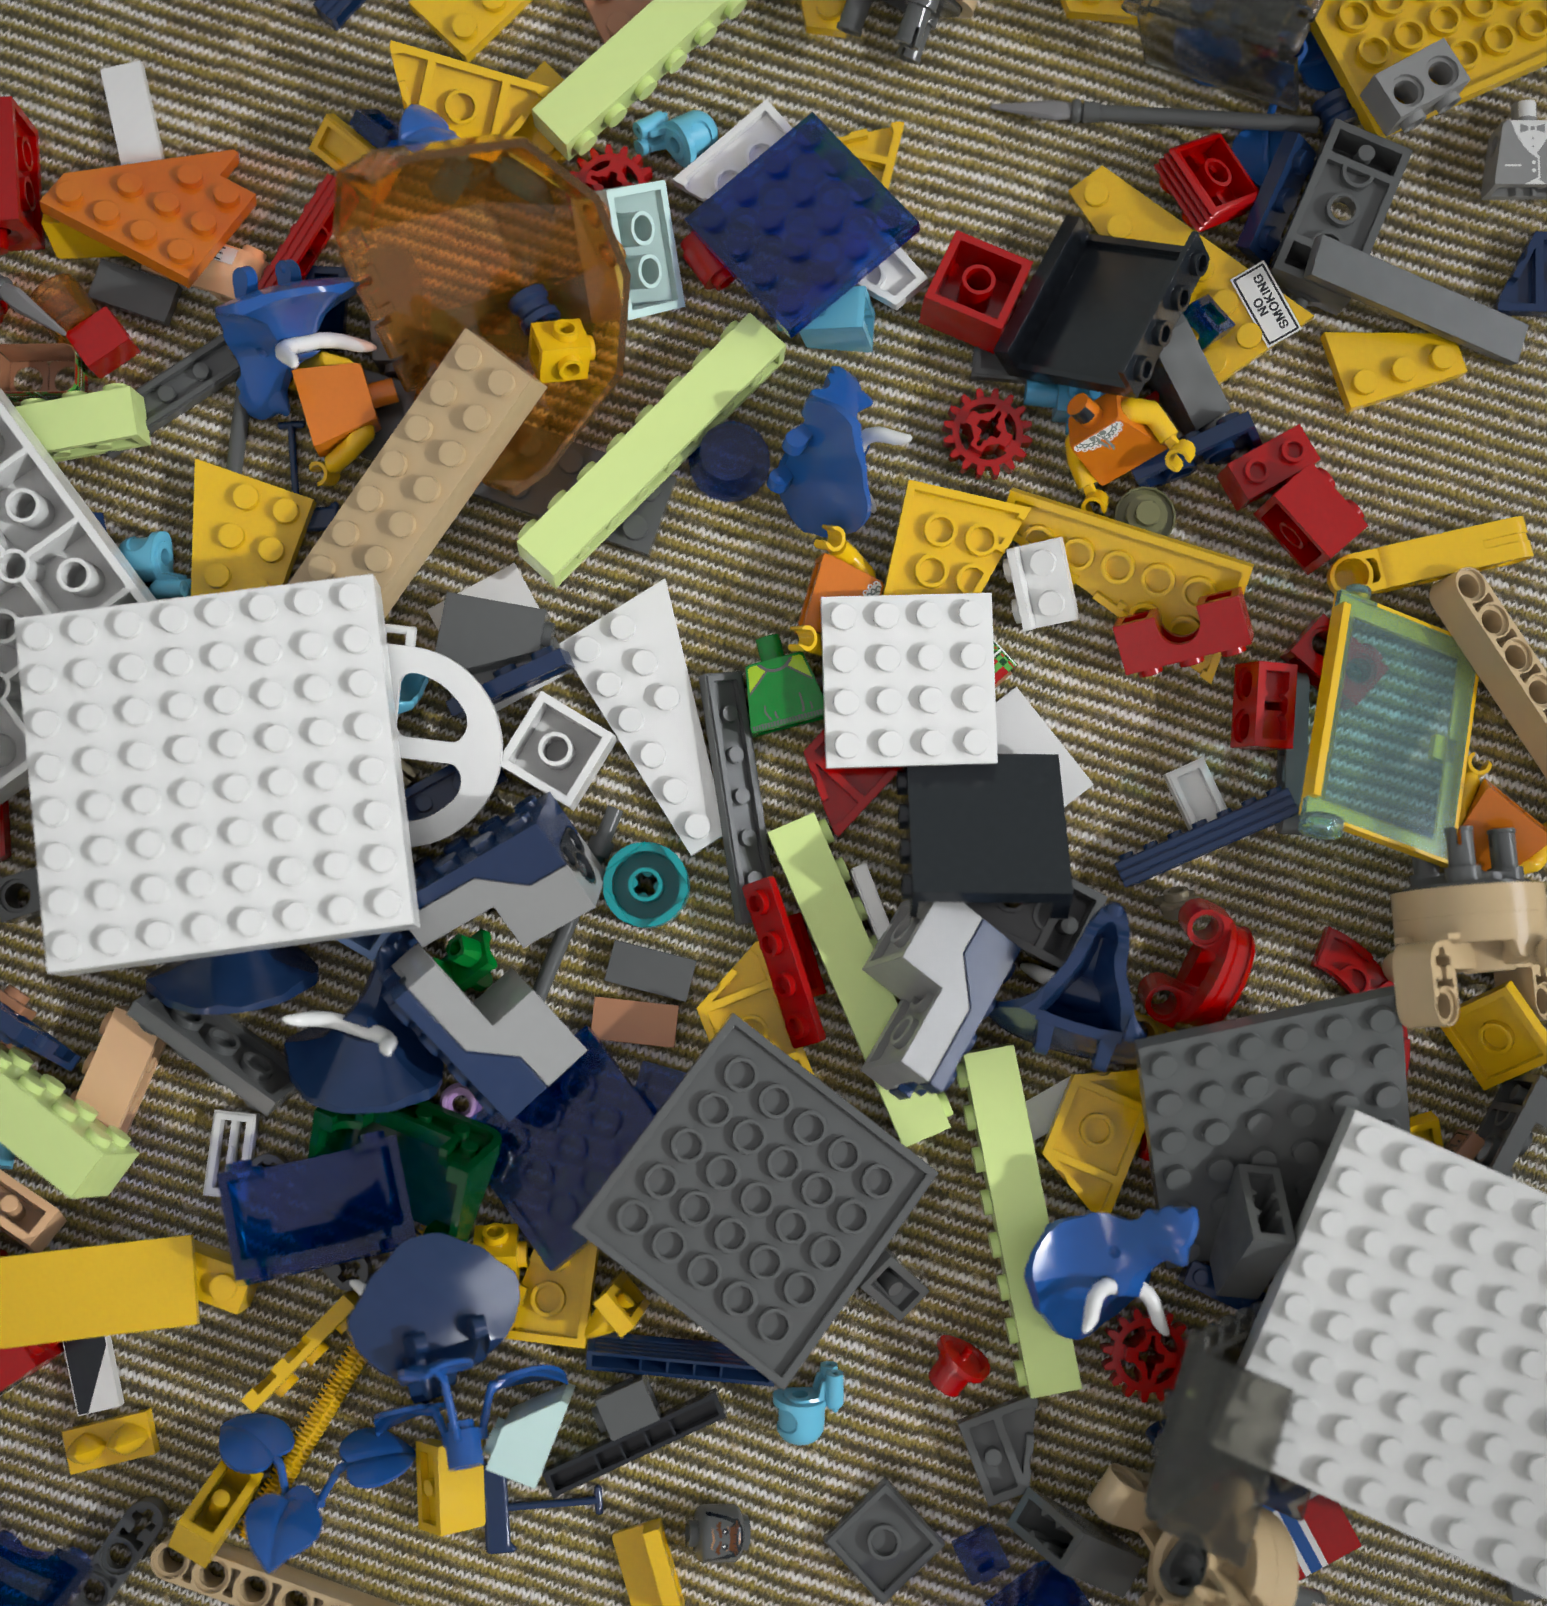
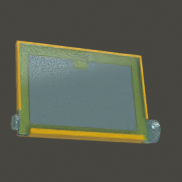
[1298,584,1479,868]

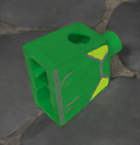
[745,634,824,738]

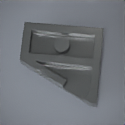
[957,1393,1038,1507]

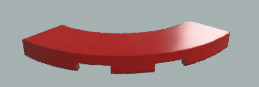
[1310,926,1411,1079]

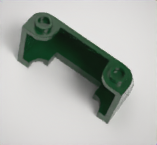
[302,1100,502,1242]

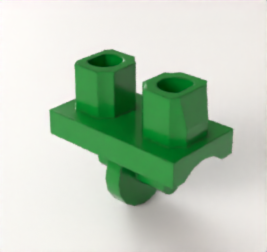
[431,929,498,992]

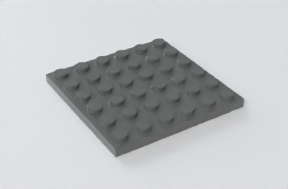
[1134,985,1410,1269]
[571,1013,939,1390]

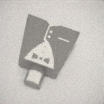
[1481,100,1547,200]

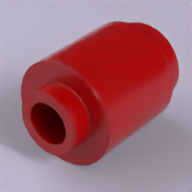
[680,226,739,291]

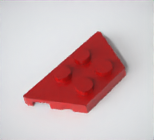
[803,729,903,838]

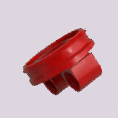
[1137,898,1255,1029]

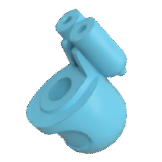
[632,110,718,168]
[118,531,191,599]
[773,1361,844,1446]

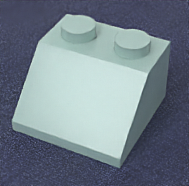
[483,1383,575,1489]

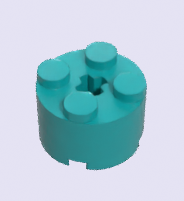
[603,842,690,929]

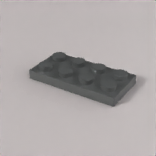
[126,993,298,1116]

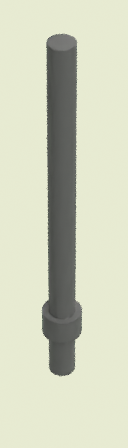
[532,805,624,1002]

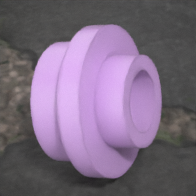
[439,1083,482,1120]

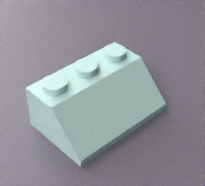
[571,180,685,323]

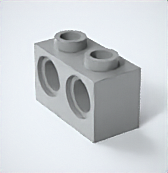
[1360,38,1471,137]

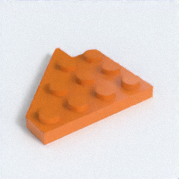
[39,150,257,288]

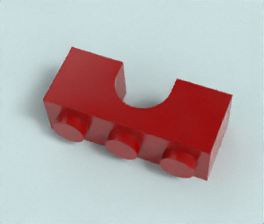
[1113,586,1254,677]

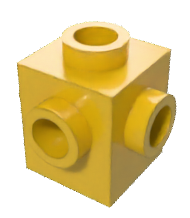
[527,318,596,383]
[470,1223,528,1281]

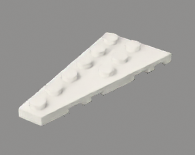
[672,99,928,311]
[559,578,722,856]

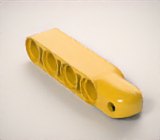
[1326,516,1534,599]

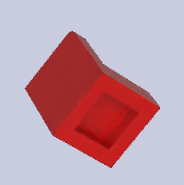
[66,306,141,379]

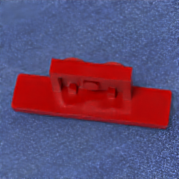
[742,876,827,1049]

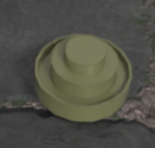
[1113,486,1176,537]

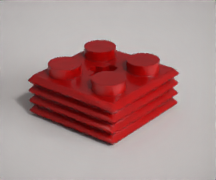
[1154,132,1259,232]

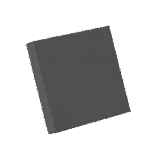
[823,1477,945,1605]

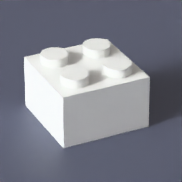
[501,691,617,811]

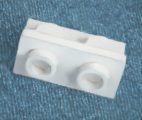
[1003,536,1080,632]

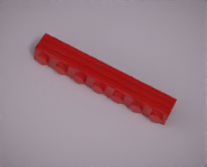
[258,174,357,290]

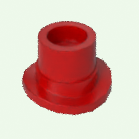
[928,1335,991,1397]

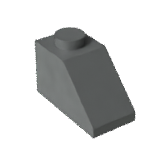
[859,1246,930,1321]

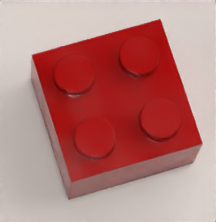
[918,230,1033,354]
[1253,462,1369,575]

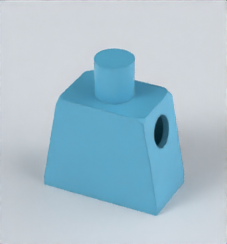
[777,286,875,352]

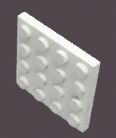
[820,593,998,769]

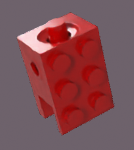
[0,96,45,255]

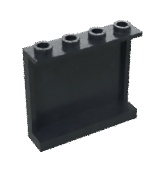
[993,215,1210,399]
[896,754,1073,919]

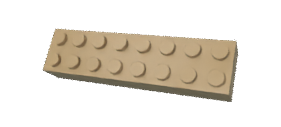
[288,328,547,619]

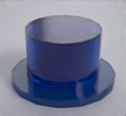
[688,421,771,503]

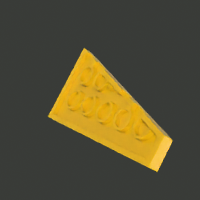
[1068,165,1314,385]
[191,458,317,596]
[882,479,1031,595]
[1007,487,1254,684]

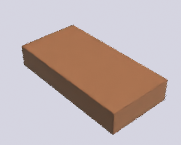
[590,996,679,1048]

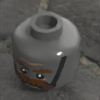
[685,1504,751,1563]

